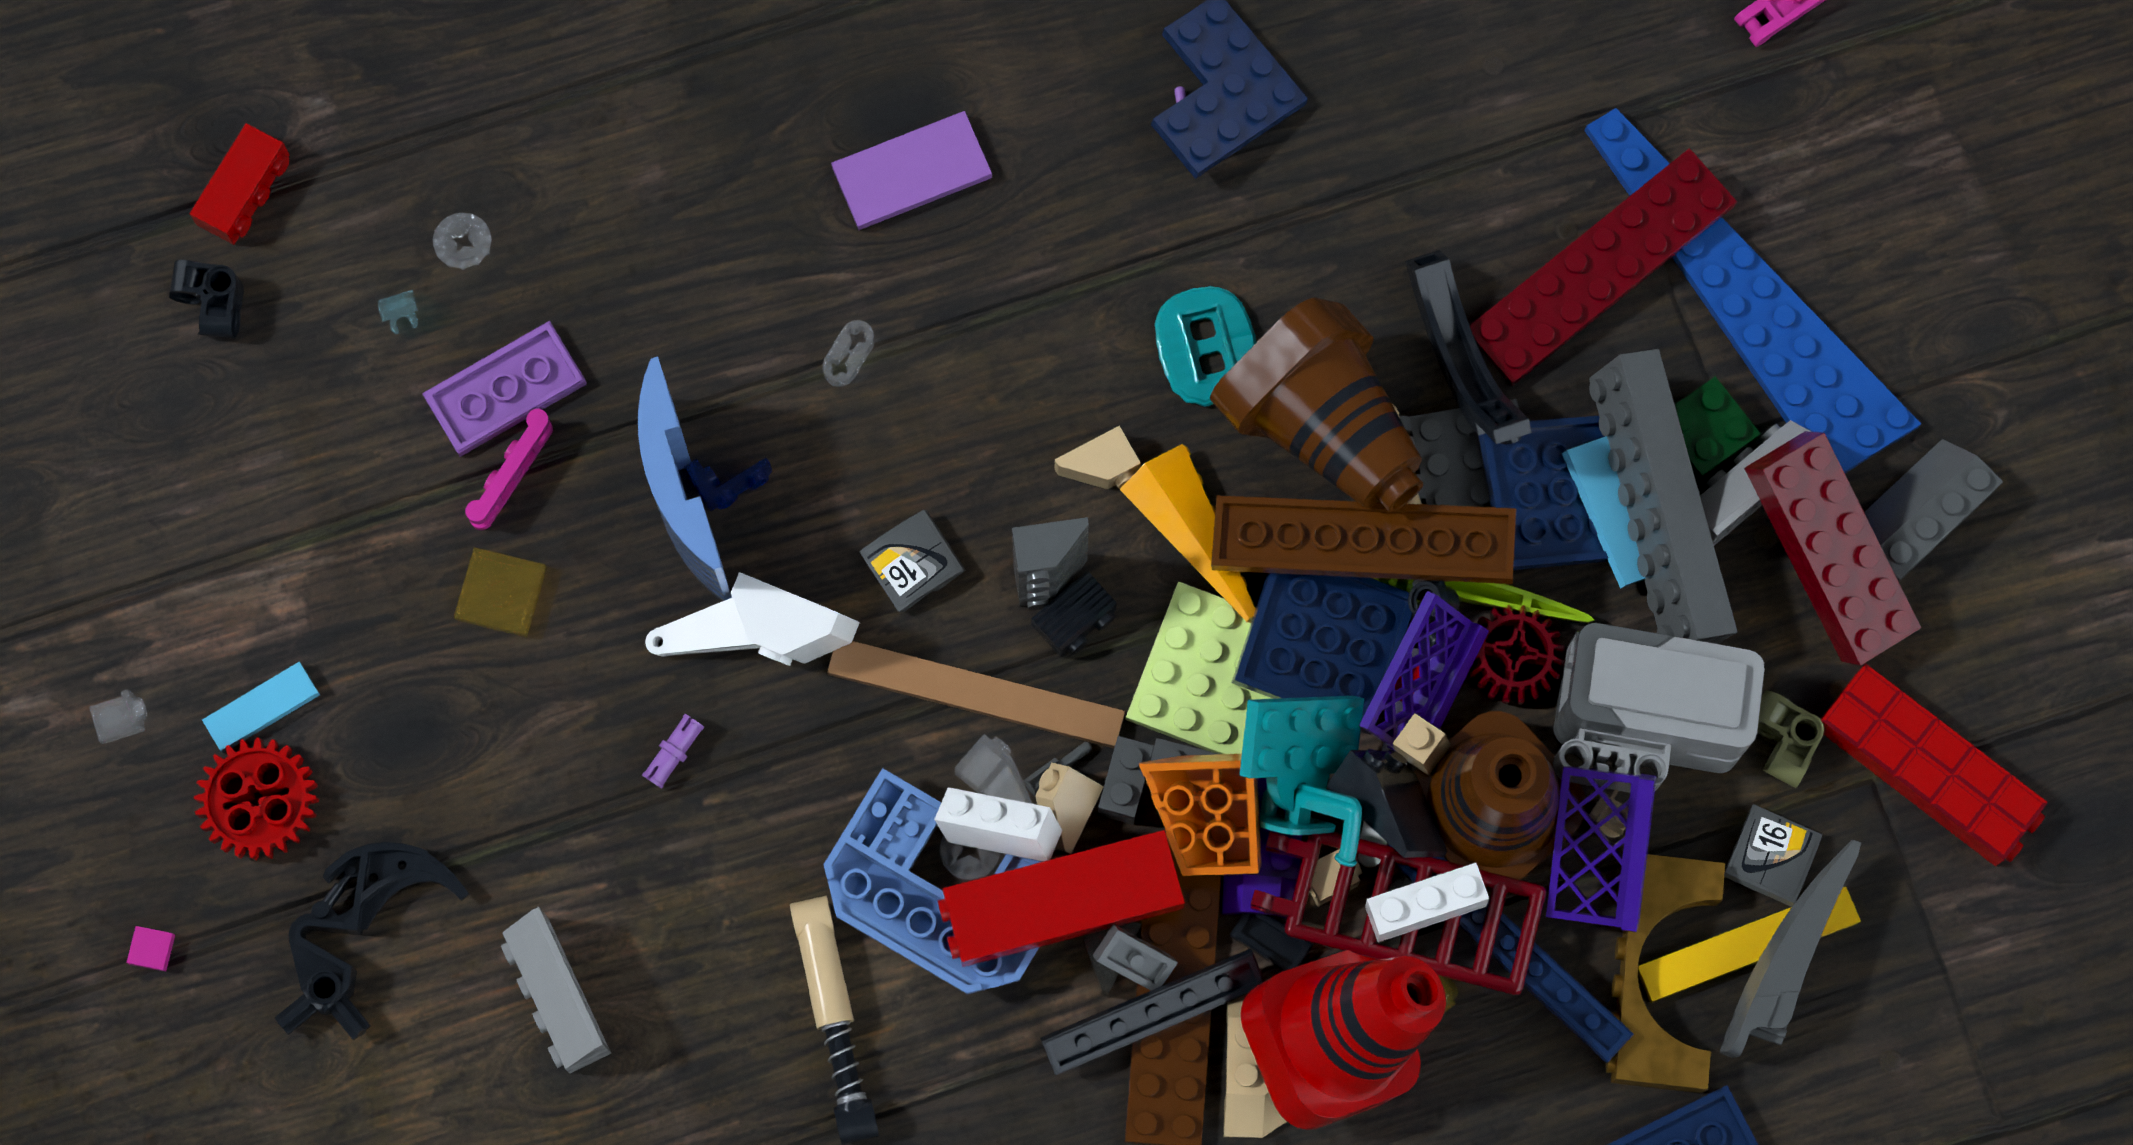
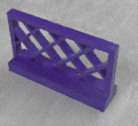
[1359,591,1489,751]
[1546,766,1657,932]

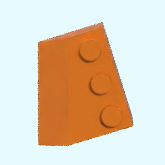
[1139,754,1262,876]

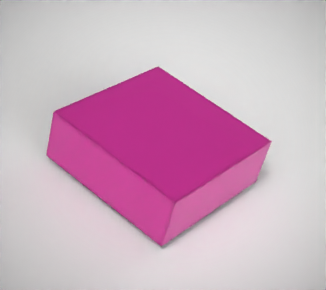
[126,926,175,972]

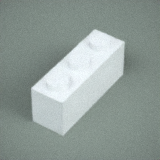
[934,787,1062,862]
[1365,863,1489,942]

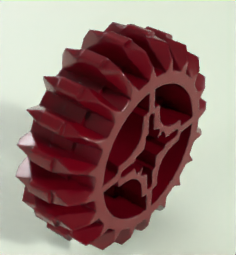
[1468,605,1565,705]

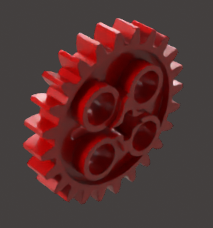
[194,737,319,861]

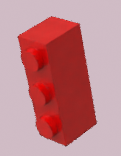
[189,123,290,245]

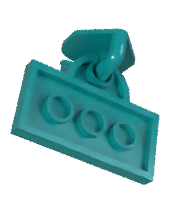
[1239,696,1364,867]

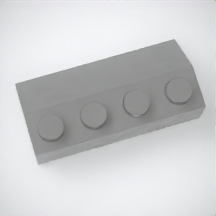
[1700,420,1812,546]
[501,907,611,1073]

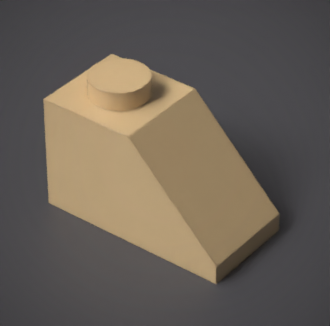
[1055,426,1141,489]
[1035,763,1104,854]

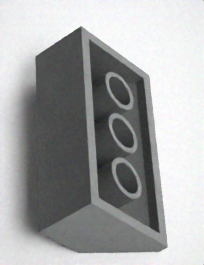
[1864,439,2004,582]
[1012,517,1089,610]

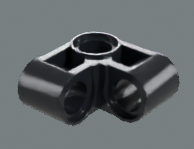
[169,260,244,339]

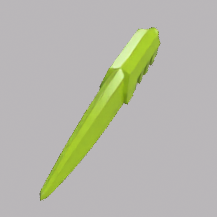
[1373,578,1594,623]

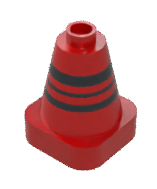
[1241,950,1446,1130]

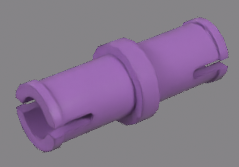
[642,714,705,789]

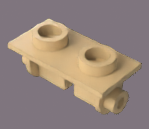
[1589,789,1628,838]

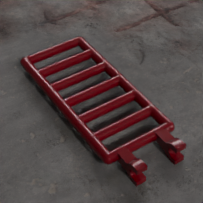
[1251,832,1546,995]

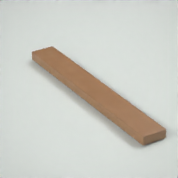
[827,641,1125,748]

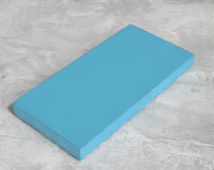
[1562,436,1646,589]

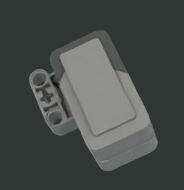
[1553,623,1765,793]

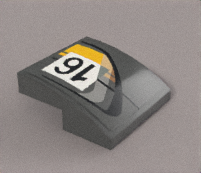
[859,510,966,612]
[1724,804,1822,907]

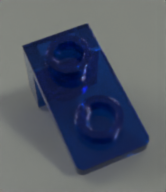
[684,458,773,511]

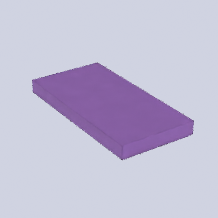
[831,111,992,230]
[422,321,587,457]

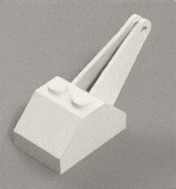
[645,572,860,666]

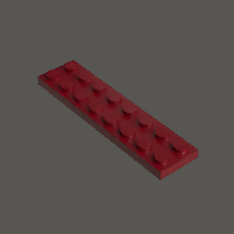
[1470,148,1737,386]

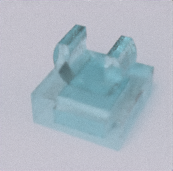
[378,289,418,334]

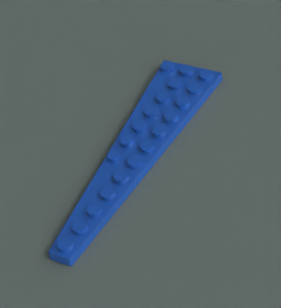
[1584,108,1921,473]

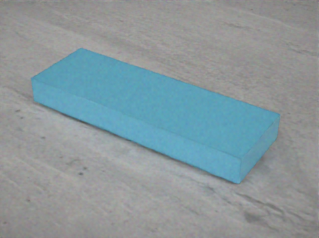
[202,661,320,753]

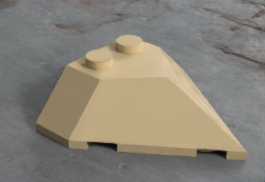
[1224,994,1287,1138]

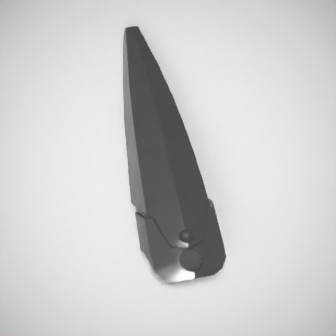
[1720,840,1861,1058]

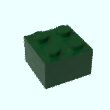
[1675,376,1760,485]

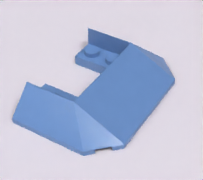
[823,768,1042,994]

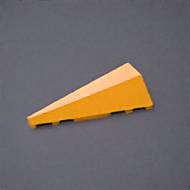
[1120,444,1256,623]

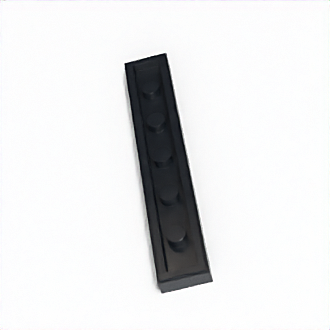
[1040,949,1265,1075]

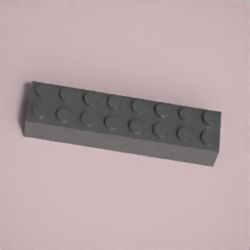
[1589,349,1738,644]

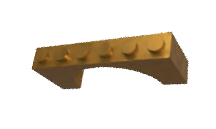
[1606,854,1725,1093]

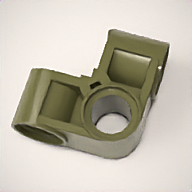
[1757,690,1824,788]

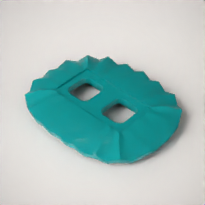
[1154,286,1257,407]

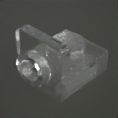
[89,689,148,744]

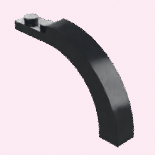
[1405,250,1532,445]

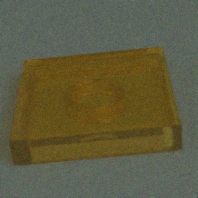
[454,547,547,637]

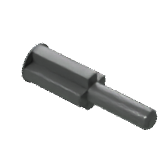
[1023,742,1092,798]

